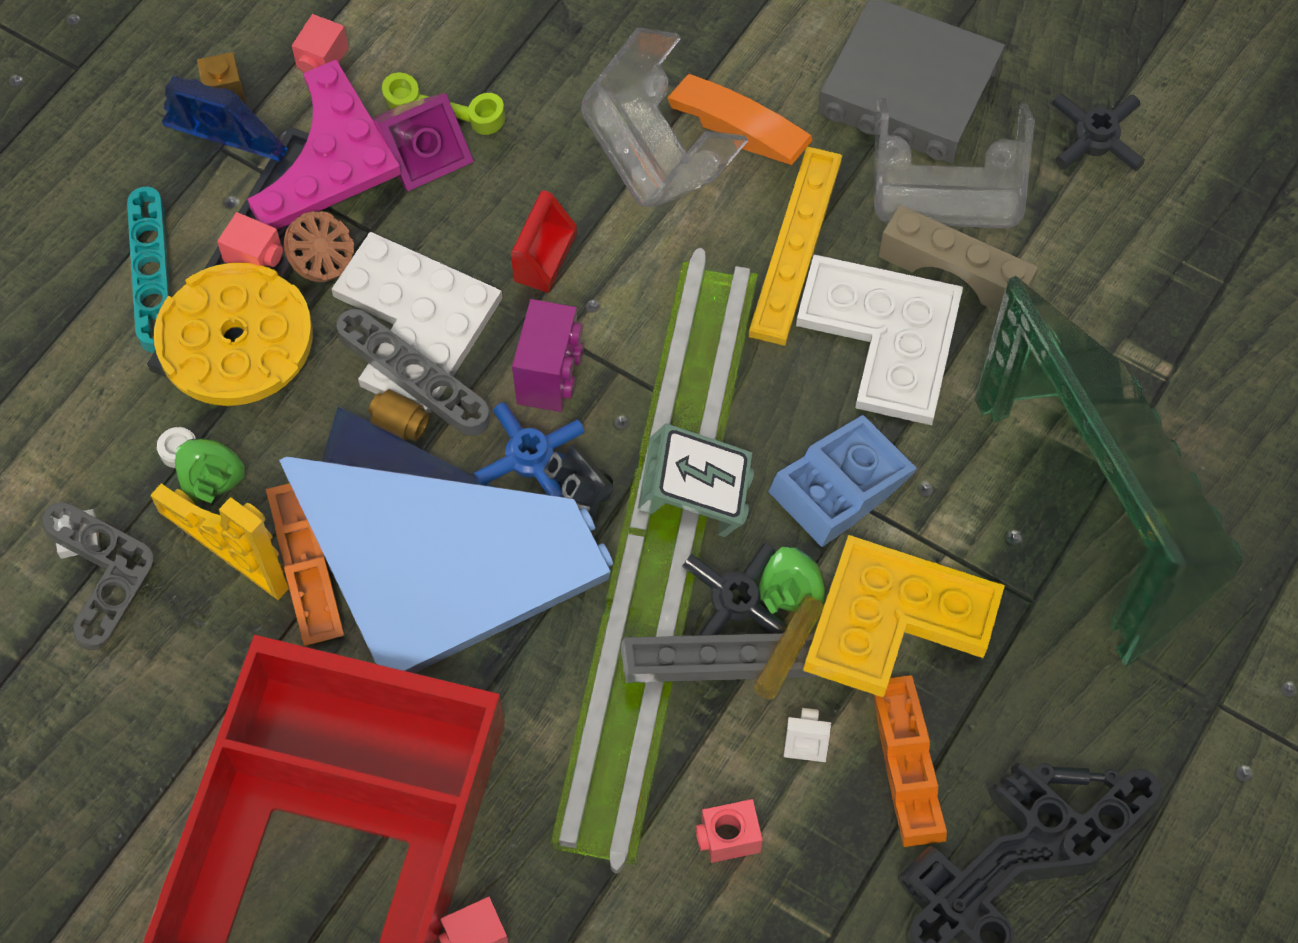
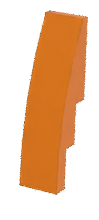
[667,74,813,165]
[266,483,345,646]
[873,675,947,847]

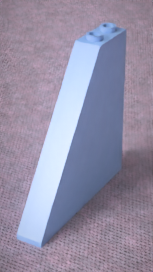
[279,457,613,673]

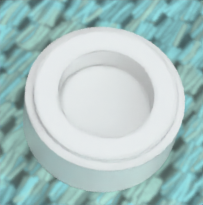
[157,427,196,468]

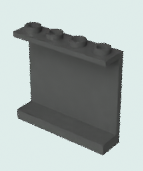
[818,0,1005,164]

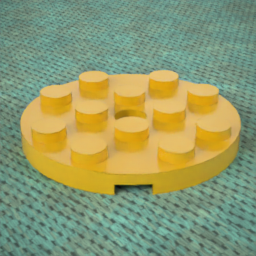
[154,263,313,406]

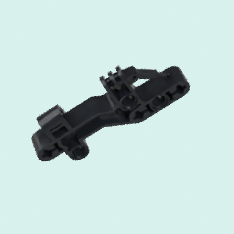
[898,763,1161,943]

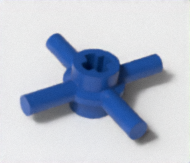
[473,402,585,498]

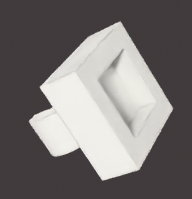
[784,708,831,762]

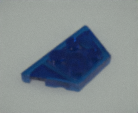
[162,76,287,161]

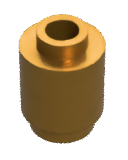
[368,389,430,441]

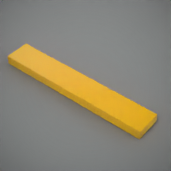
[749,147,842,346]

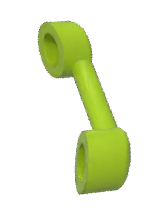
[382,72,506,135]

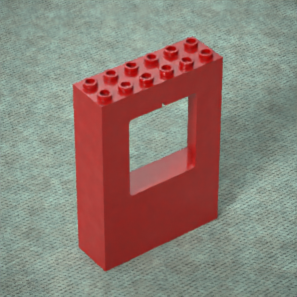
[143,635,505,943]

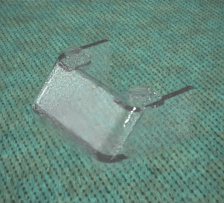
[581,27,748,207]
[874,98,1035,228]

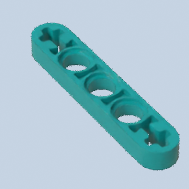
[127,187,171,353]

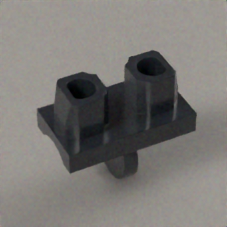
[544,445,614,520]

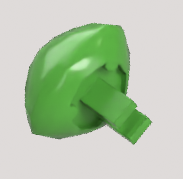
[175,438,245,503]
[759,547,825,614]

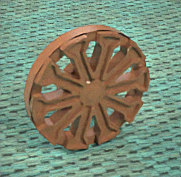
[284,211,354,282]

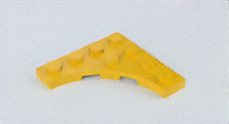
[151,483,289,600]

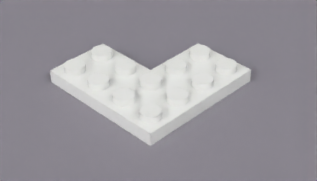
[332,232,503,413]
[796,255,963,425]

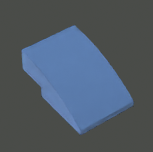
[768,415,917,547]

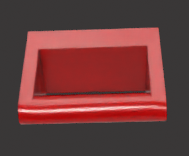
[511,190,577,293]

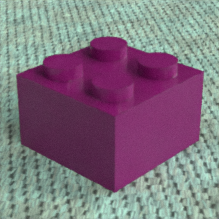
[512,299,584,412]

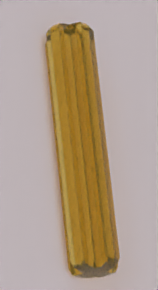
[754,596,824,700]

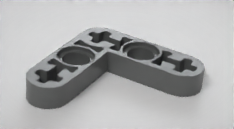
[43,502,153,650]

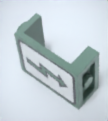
[638,423,754,537]

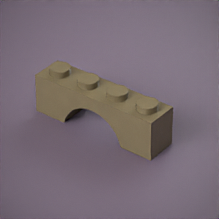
[879,205,1038,320]

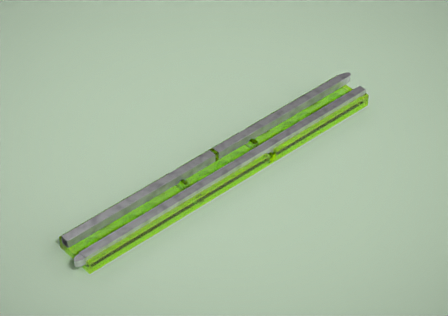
[551,248,758,873]

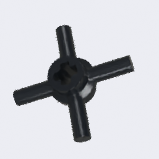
[1052,93,1145,171]
[682,543,790,636]

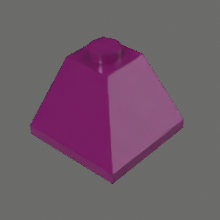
[371,93,474,192]

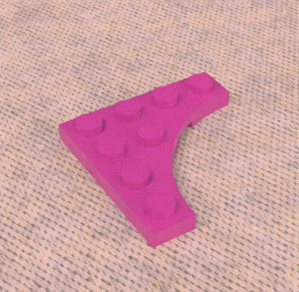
[247,59,401,230]

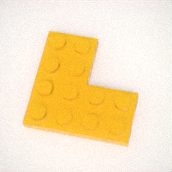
[803,535,1005,698]

